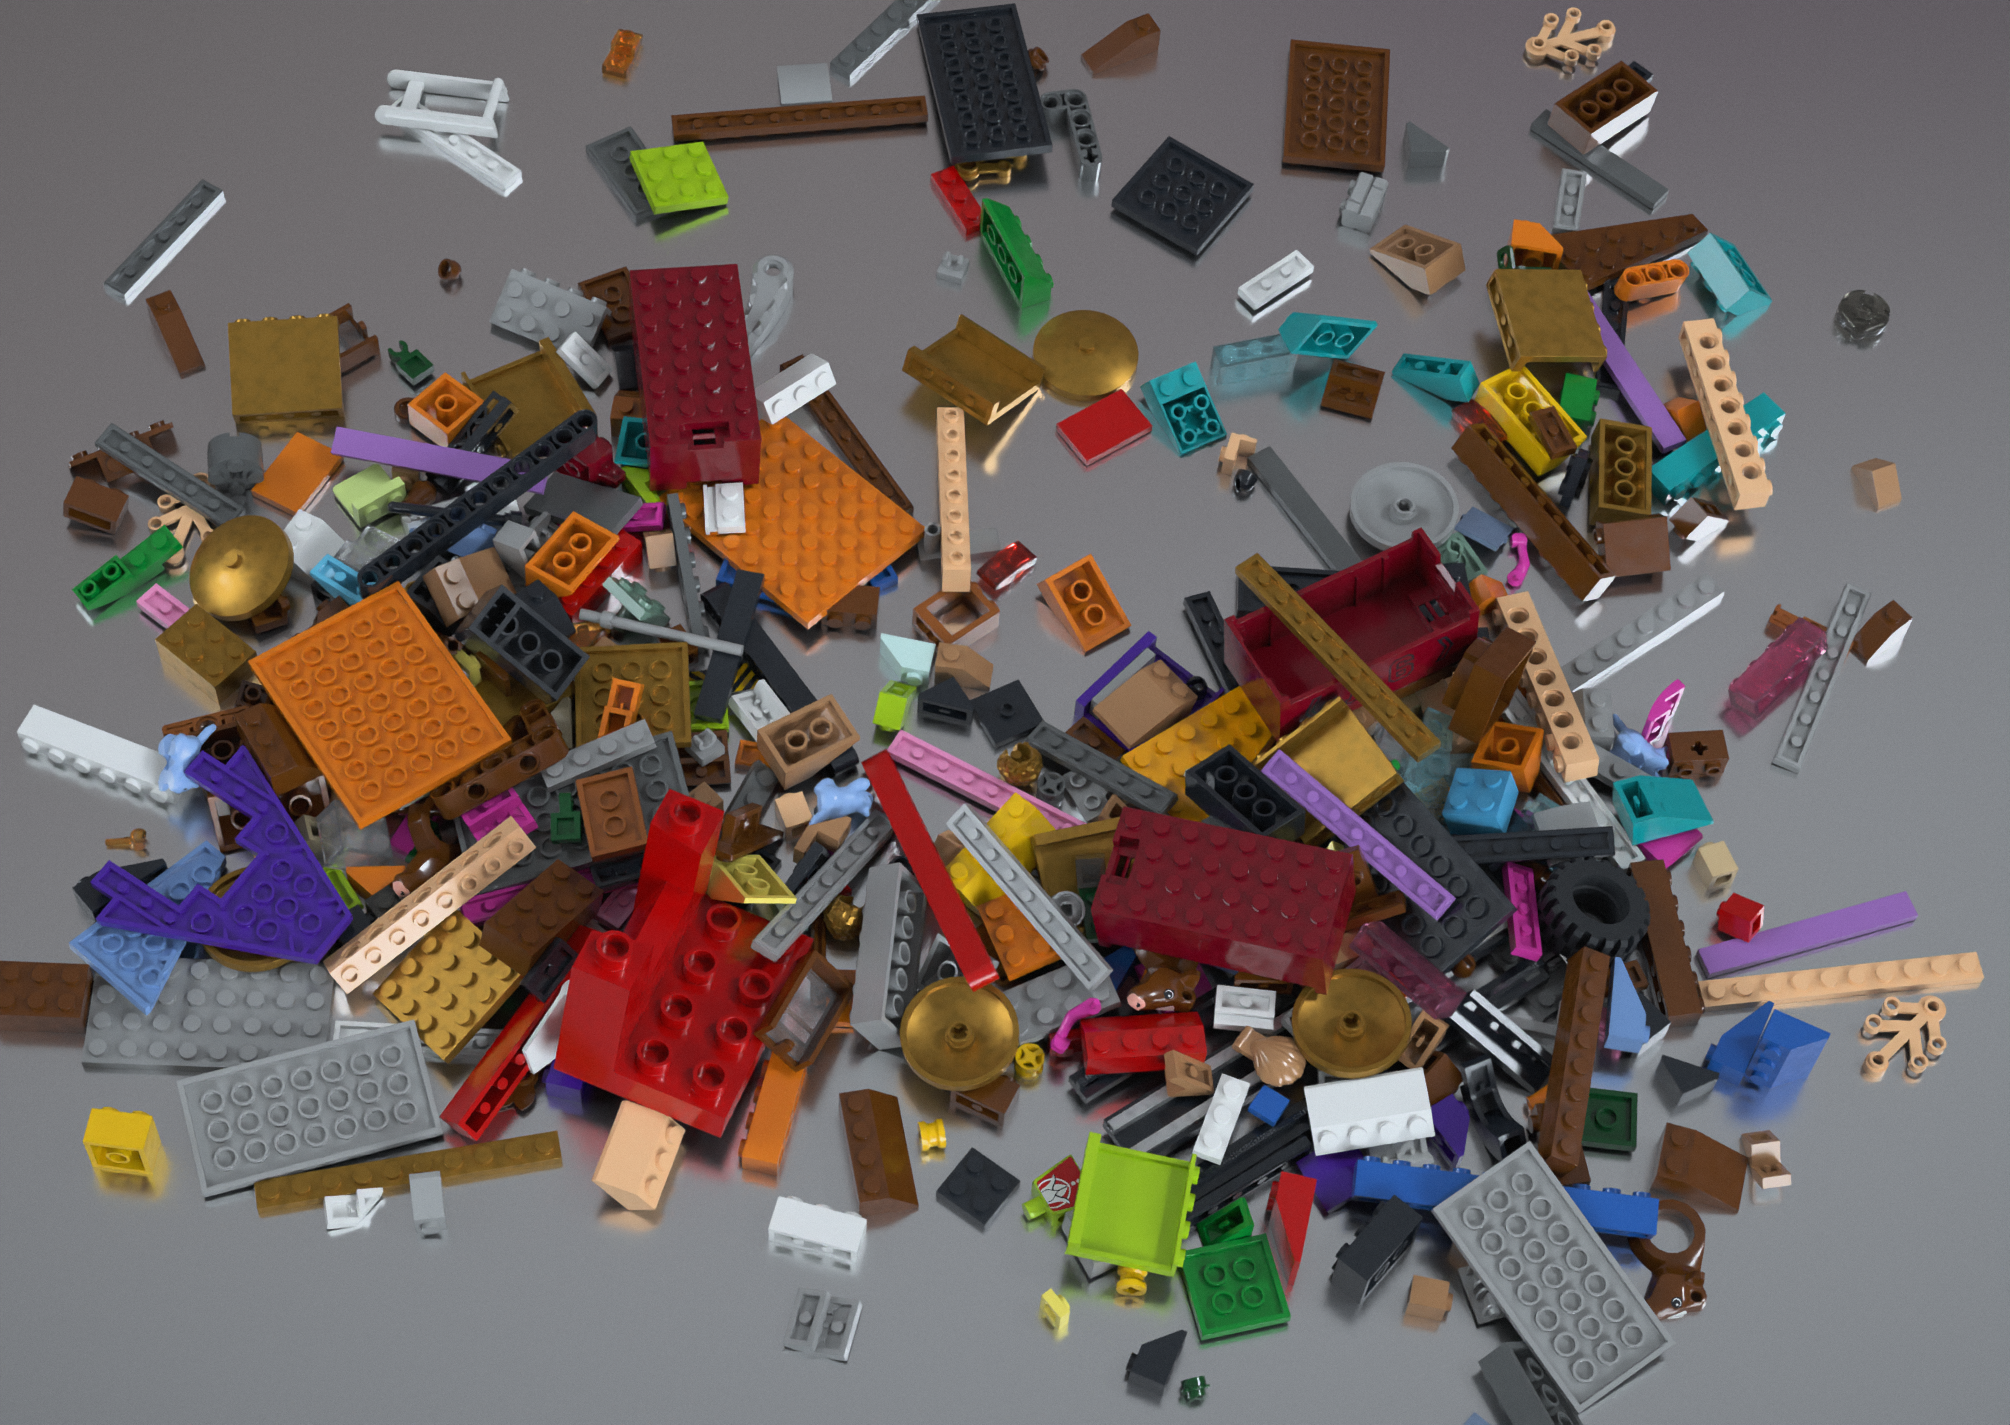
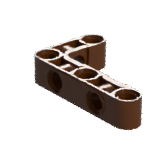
[430,699,569,820]

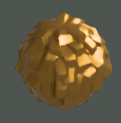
[997,742,1043,786]
[823,895,865,941]

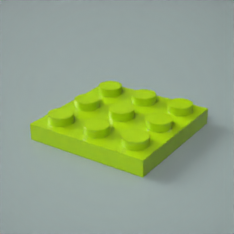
[629,141,729,214]

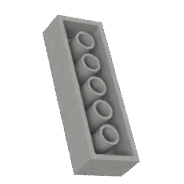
[849,862,927,1050]

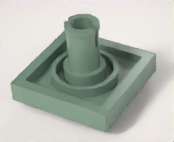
[1437,532,1488,583]
[603,577,671,633]

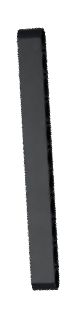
[357,409,598,599]

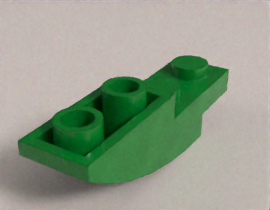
[72,524,183,610]

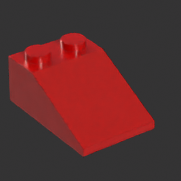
[1266,1171,1317,1285]

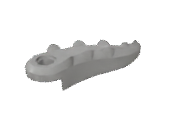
[744,254,794,358]

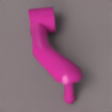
[1507,533,1530,587]
[1050,998,1101,1054]

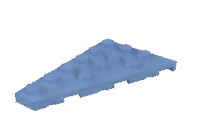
[69,840,227,1016]

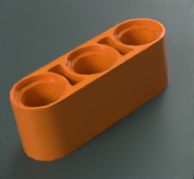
[1614,259,1690,301]

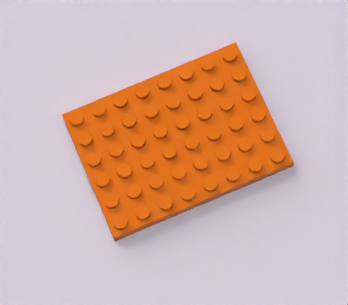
[659,416,925,629]
[248,581,512,830]

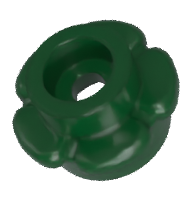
[1180,1376,1210,1399]

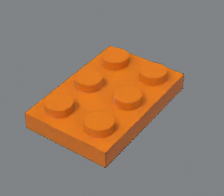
[976,894,1061,981]

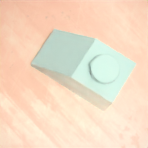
[880,633,936,686]

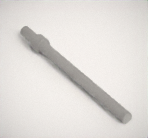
[579,608,744,656]

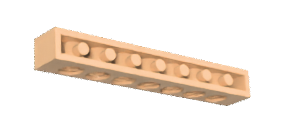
[1678,318,1773,510]
[936,407,971,592]
[1492,591,1599,783]
[323,816,536,994]

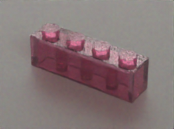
[1728,617,1828,720]
[1349,921,1467,1020]

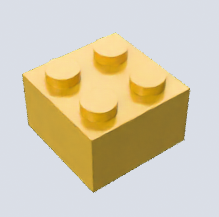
[83,1107,161,1174]

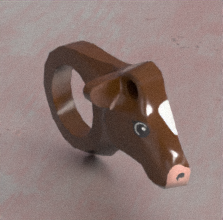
[393,795,462,898]
[1127,948,1201,1012]
[1628,1199,1707,1321]

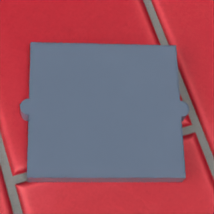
[1454,507,1514,552]

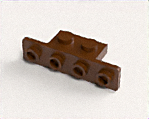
[68,420,174,483]
[715,802,784,862]

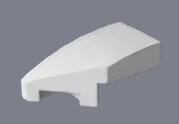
[323,1187,383,1230]

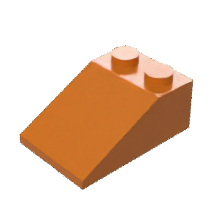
[1036,554,1132,653]

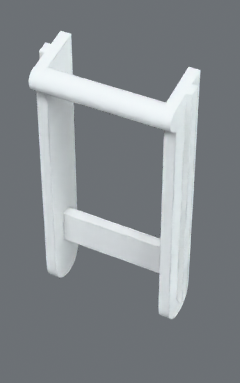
[375,70,509,138]

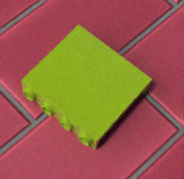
[1065,1132,1200,1277]

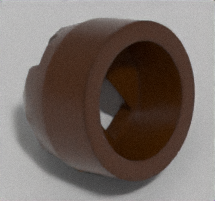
[438,259,462,281]
[1451,954,1475,978]

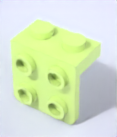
[333,464,406,528]

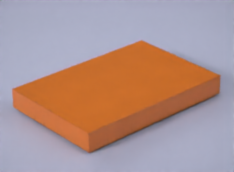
[251,432,344,516]

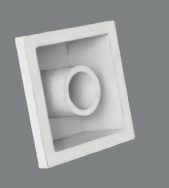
[284,509,350,585]

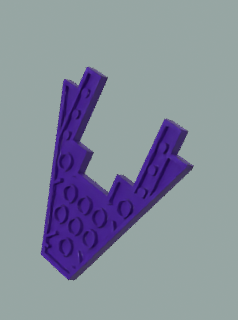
[90,745,353,965]

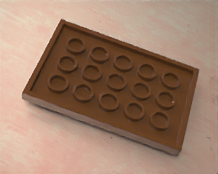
[1282,39,1390,172]

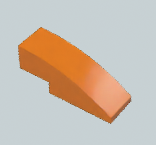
[597,678,645,739]

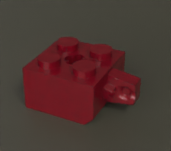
[554,426,626,489]

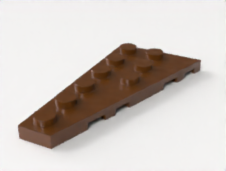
[1552,214,1708,291]

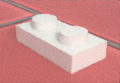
[556,332,613,389]

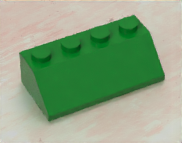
[980,198,1054,309]

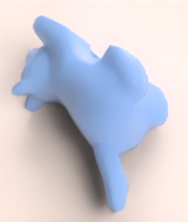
[1609,714,1669,777]
[158,724,217,794]
[809,778,874,825]

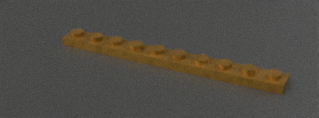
[1235,553,1441,763]
[254,1131,562,1214]

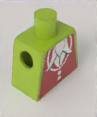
[1022,1155,1081,1227]

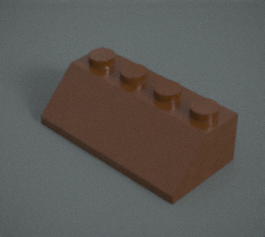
[839,1089,919,1217]

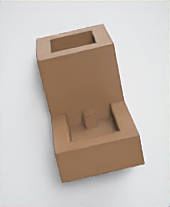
[793,816,852,863]
[1741,1130,1791,1189]

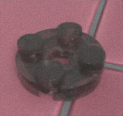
[1836,290,1890,340]

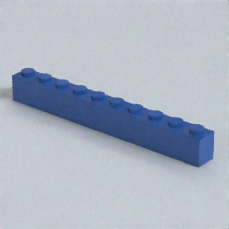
[1351,1156,1659,1239]

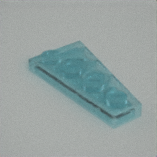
[1402,707,1453,828]

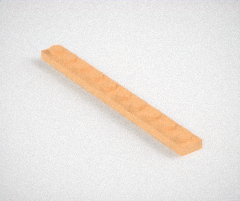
[1697,952,1984,1012]

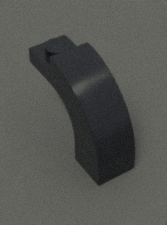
[1459,1054,1527,1161]

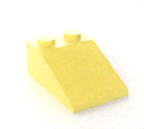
[707,855,797,904]

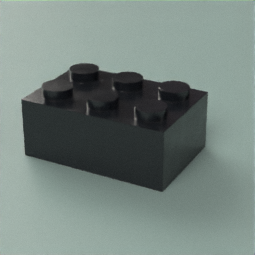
[1331,1195,1423,1305]

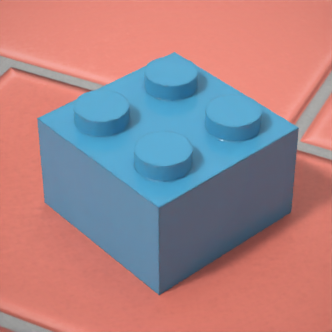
[1442,768,1519,835]

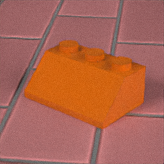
[525,511,619,597]

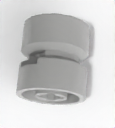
[1051,891,1085,926]

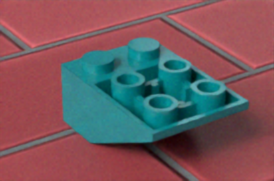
[1140,361,1227,455]
[1612,775,1714,846]

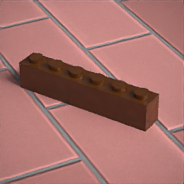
[1626,859,1705,1029]

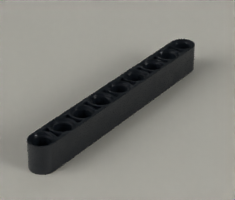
[700,581,859,777]

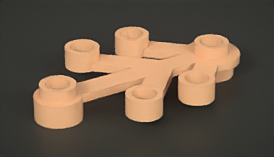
[1525,7,1616,67]
[148,472,216,564]
[1863,995,1947,1078]

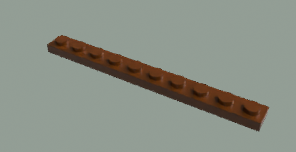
[671,95,928,142]

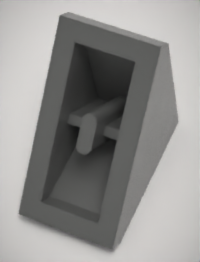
[1403,121,1450,168]

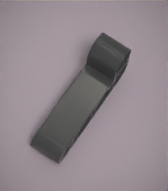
[1040,89,1102,182]

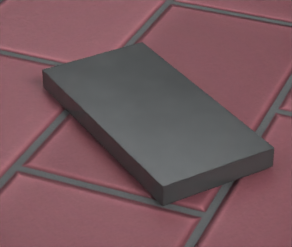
[586,126,654,222]
[523,472,643,535]

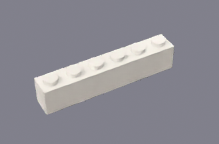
[17,705,183,805]

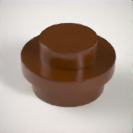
[1028,47,1049,71]

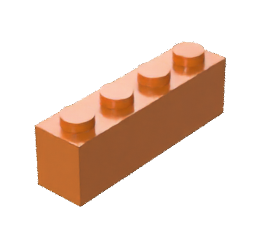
[738,1051,807,1176]

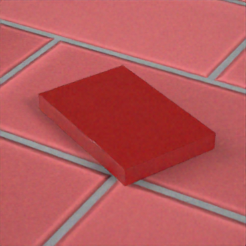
[1056,389,1153,466]

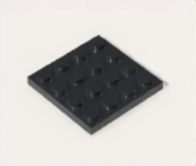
[1111,136,1254,256]

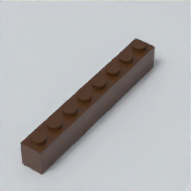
[1451,423,1616,602]
[1537,946,1610,1178]

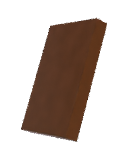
[578,266,633,347]

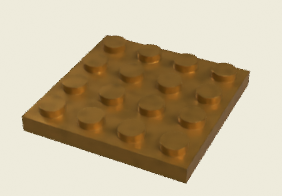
[575,642,692,748]
[372,910,524,1064]

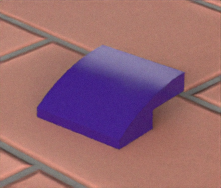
[1296,1149,1364,1214]

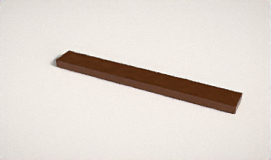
[780,354,914,514]

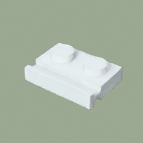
[703,482,746,535]
[1213,985,1276,1035]

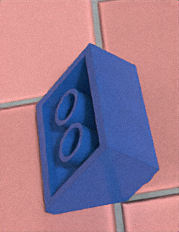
[1744,1009,1831,1088]

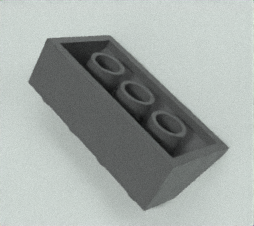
[1478,1341,1583,1425]

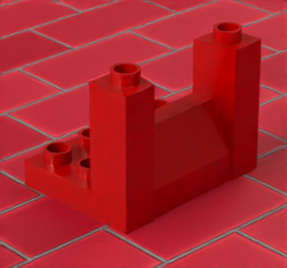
[554,789,814,1138]

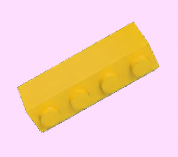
[1474,366,1587,477]
[946,792,1056,917]

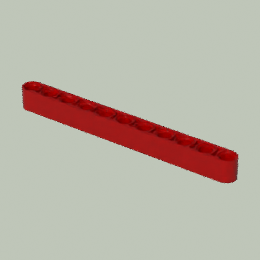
[861,749,1000,992]

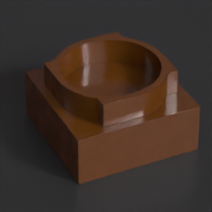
[1441,626,1536,745]

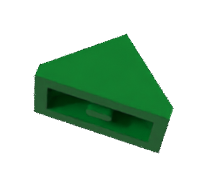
[1197,1197,1254,1246]

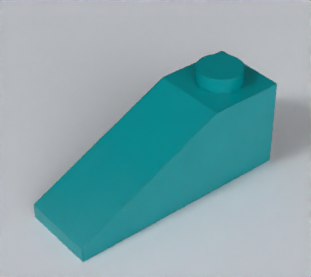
[1392,353,1480,402]

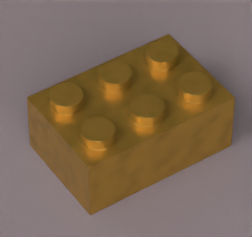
[155,604,257,705]

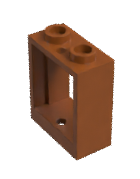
[912,580,1000,651]

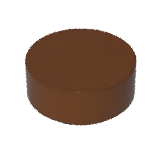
[394,397,414,425]

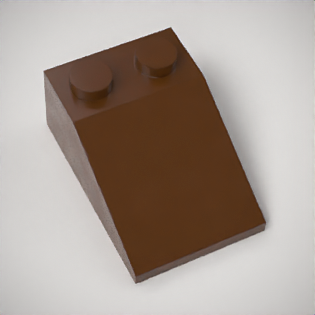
[1650,1122,1748,1213]

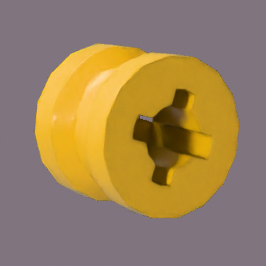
[1014,1043,1045,1080]
[917,1118,946,1151]
[1116,1265,1147,1296]

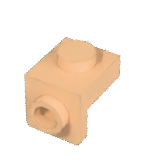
[1218,433,1257,476]

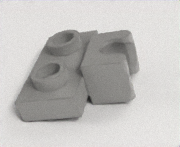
[1062,771,1119,823]

